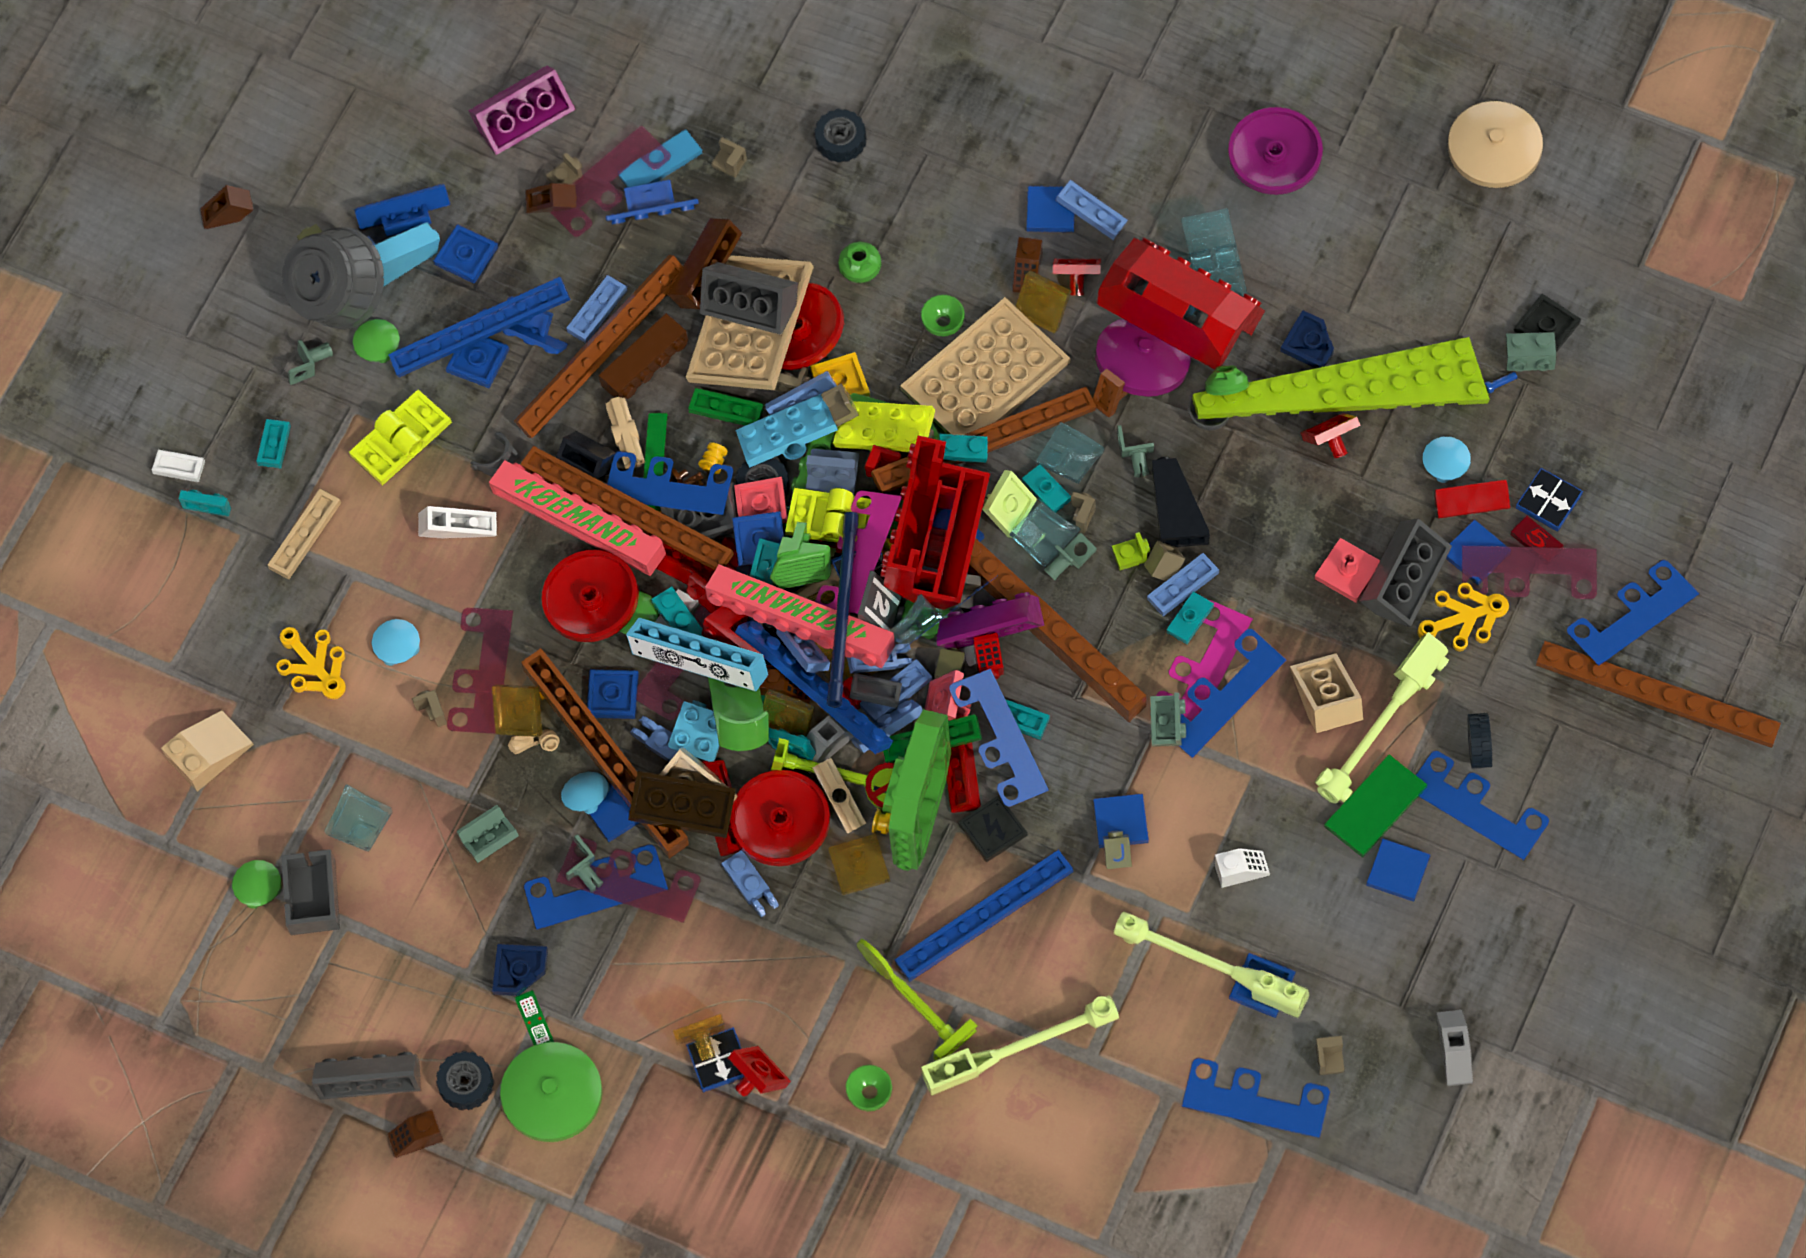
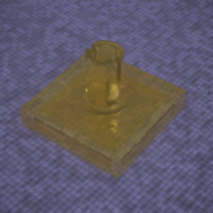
[1016,271,1071,334]
[492,684,542,737]
[763,689,814,737]
[828,834,890,896]
[673,1014,724,1061]

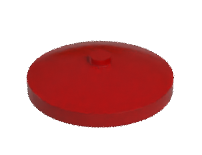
[781,283,844,370]
[542,550,639,642]
[730,770,830,866]

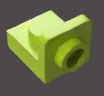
[1112,532,1150,571]

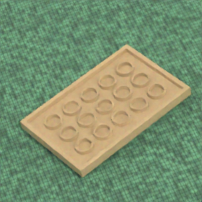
[686,255,814,390]
[900,297,1070,435]

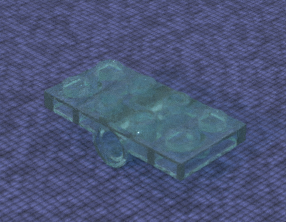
[1181,208,1248,297]

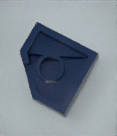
[1280,310,1334,368]
[492,944,548,996]

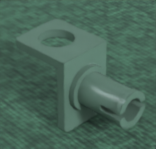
[288,340,333,385]
[1117,425,1154,477]
[1044,533,1097,580]
[566,834,604,892]

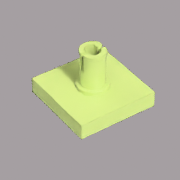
[982,470,1037,538]

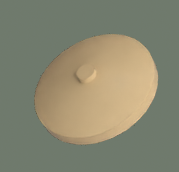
[1448,101,1543,188]

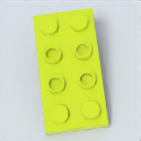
[349,390,452,485]
[833,401,935,452]
[785,488,871,543]

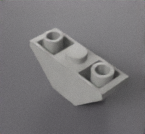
[797,715,855,774]
[1436,1010,1473,1086]

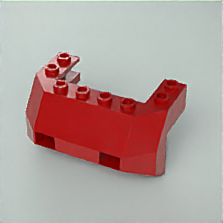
[1097,237,1265,370]
[880,435,990,610]

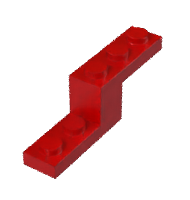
[686,572,764,657]

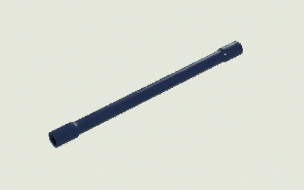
[827,512,859,708]

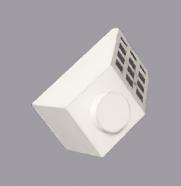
[1215,848,1270,888]

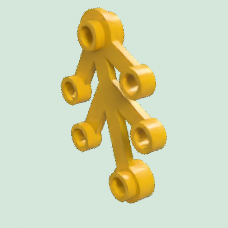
[1417,583,1509,652]
[276,627,346,699]

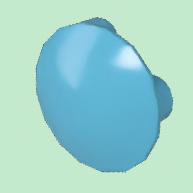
[1422,437,1471,483]
[371,619,420,666]
[561,771,610,814]

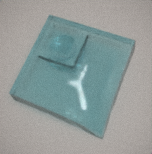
[1037,422,1105,484]
[1009,502,1081,568]
[890,594,944,644]
[324,784,393,852]

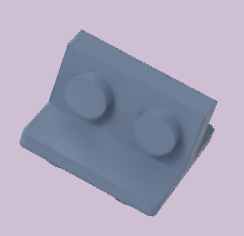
[806,449,859,495]

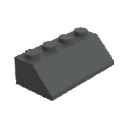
[700,262,798,334]
[1360,519,1452,627]
[312,1052,421,1100]

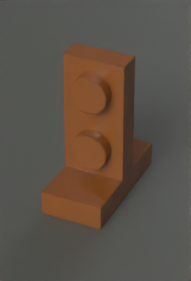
[1093,369,1128,418]

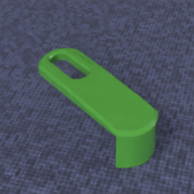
[708,677,769,751]

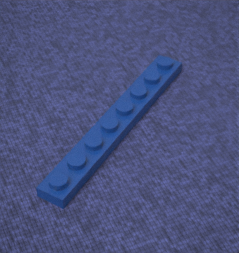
[388,277,571,377]
[735,620,893,754]
[895,850,1073,982]

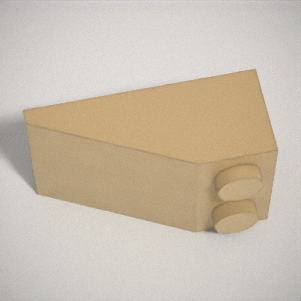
[1290,653,1363,733]
[161,710,254,792]
[659,747,738,835]

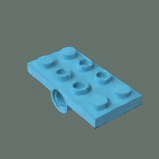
[736,393,838,468]

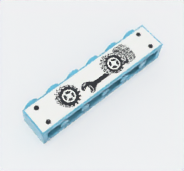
[626,618,768,692]

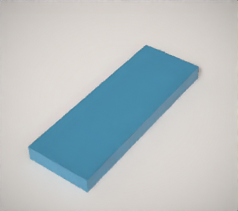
[617,130,703,188]

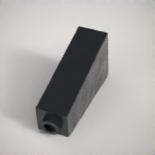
[1152,457,1210,547]

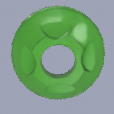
[838,242,881,283]
[921,295,965,336]
[1205,365,1249,395]
[846,1065,892,1111]

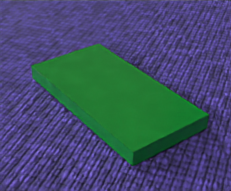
[1324,754,1427,858]

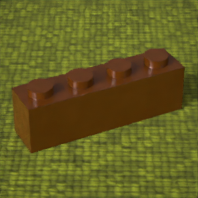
[667,218,742,309]
[599,313,688,399]

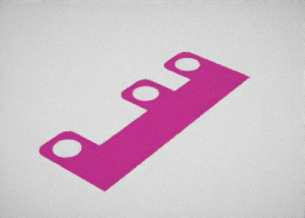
[815,491,902,614]
[1156,600,1253,721]

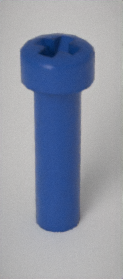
[1485,372,1517,394]

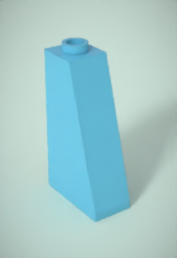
[375,222,440,286]

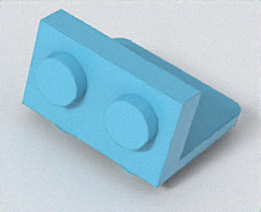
[668,700,720,762]

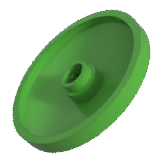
[500,1042,602,1142]

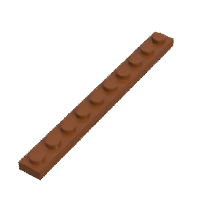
[514,255,683,438]
[871,387,1097,494]
[520,446,734,570]
[1536,641,1781,748]

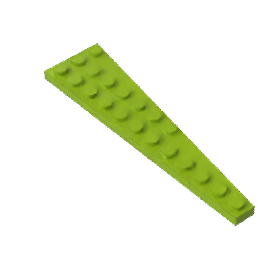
[1192,337,1490,419]

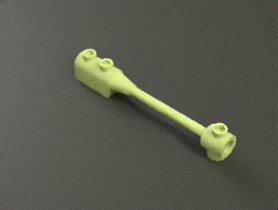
[1315,632,1449,803]
[1114,912,1309,1018]
[921,995,1119,1096]

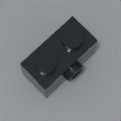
[556,431,616,479]

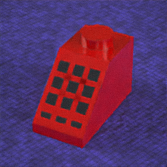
[973,633,1004,679]

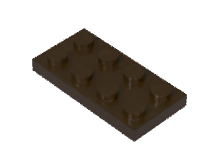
[628,771,736,838]

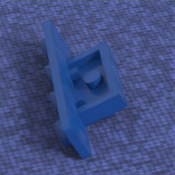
[605,180,699,224]
[355,184,450,236]
[477,296,568,354]

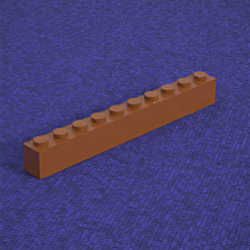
[967,538,1146,722]
[521,648,689,859]

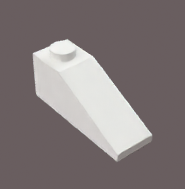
[418,506,497,538]

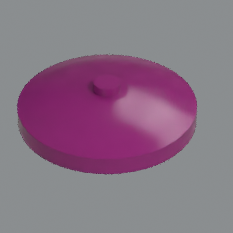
[1228,107,1323,195]
[1095,319,1191,396]

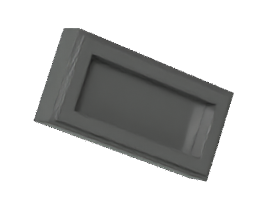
[849,673,902,708]

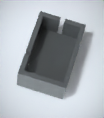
[281,849,340,935]

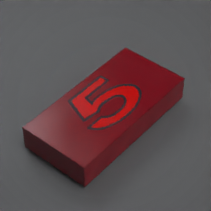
[1510,516,1564,565]

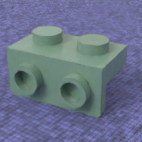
[1506,332,1556,372]
[1150,692,1186,747]
[457,805,519,863]

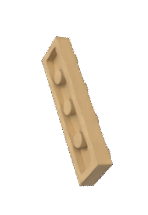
[268,489,341,579]

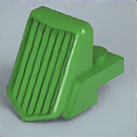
[770,522,831,589]

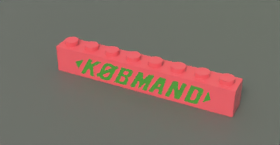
[489,460,666,576]
[705,565,895,668]

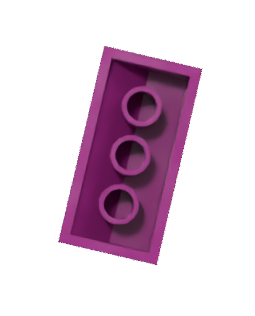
[468,65,576,155]
[937,592,1045,649]

